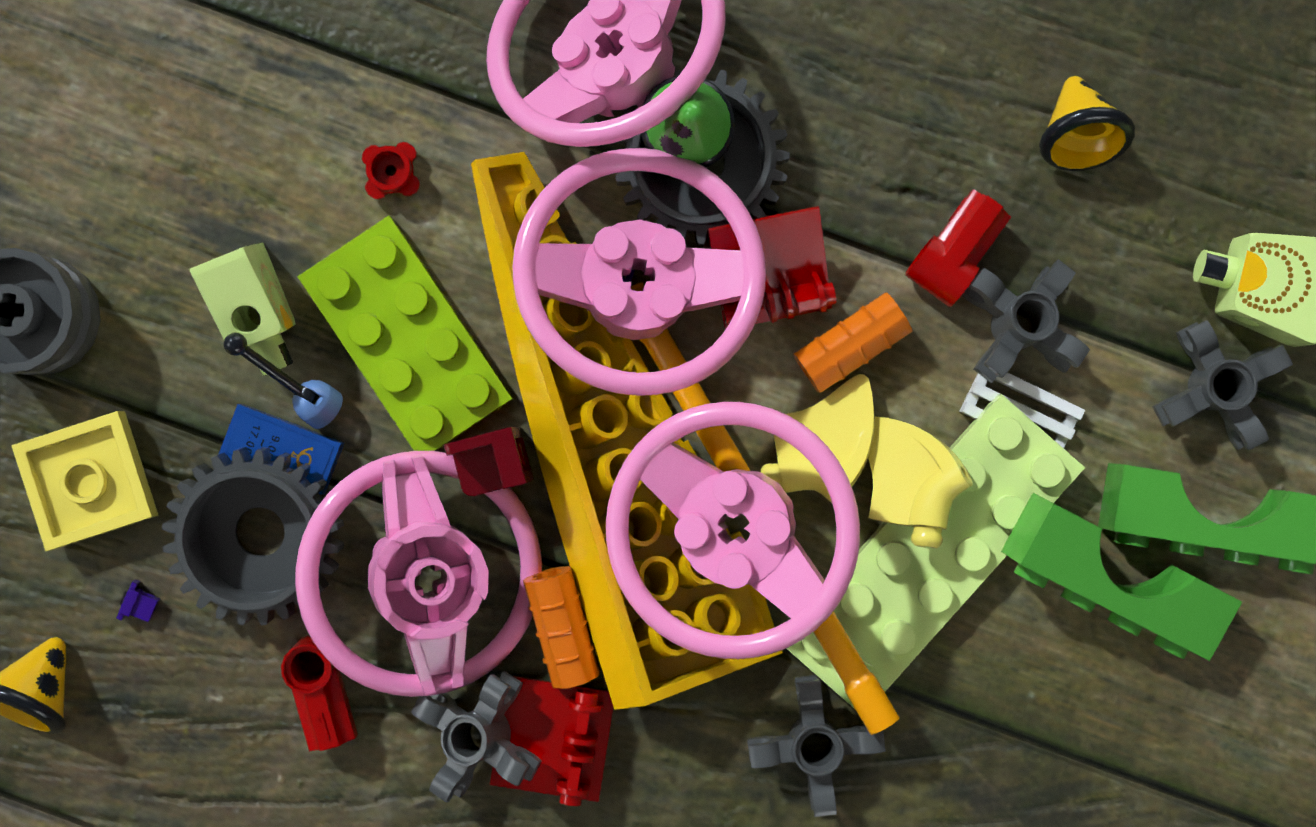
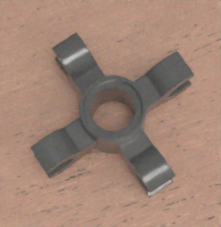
[962,259,1090,383]
[1152,320,1293,450]
[411,671,542,803]
[747,675,886,817]

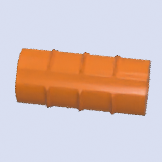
[793,292,913,393]
[523,566,600,689]

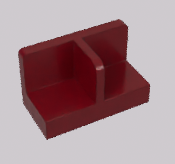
[444,427,534,496]

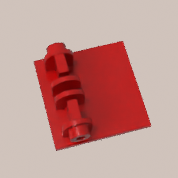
[708,206,837,329]
[490,676,613,806]

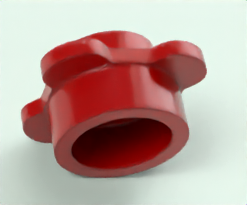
[362,142,420,200]

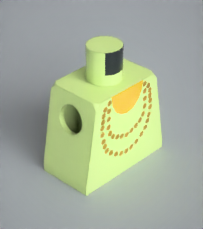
[1193,233,1316,347]
[189,242,296,376]

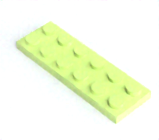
[786,394,1085,710]

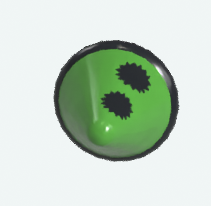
[641,76,735,168]

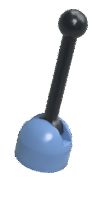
[223,333,343,429]

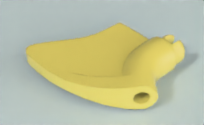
[760,374,875,503]
[868,416,973,548]

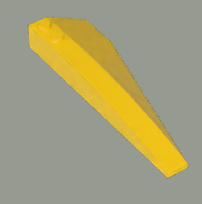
[471,152,783,710]

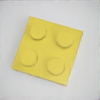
[11,411,159,551]

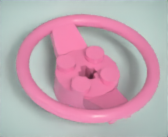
[486,0,726,147]
[512,148,766,396]
[606,402,860,659]
[295,451,542,697]

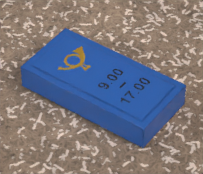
[219,404,345,495]

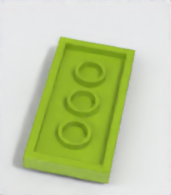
[297,215,514,451]

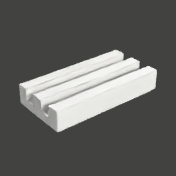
[959,372,1085,450]

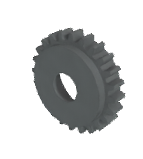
[615,70,790,247]
[162,447,344,625]

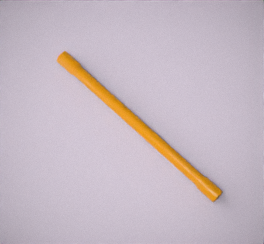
[631,282,900,735]

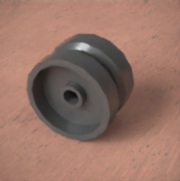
[0,248,101,376]

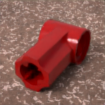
[905,189,1011,308]
[281,634,358,751]

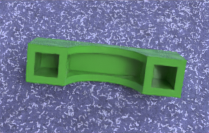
[1098,463,1316,575]
[1001,493,1242,661]

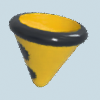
[1039,76,1135,171]
[0,637,66,734]

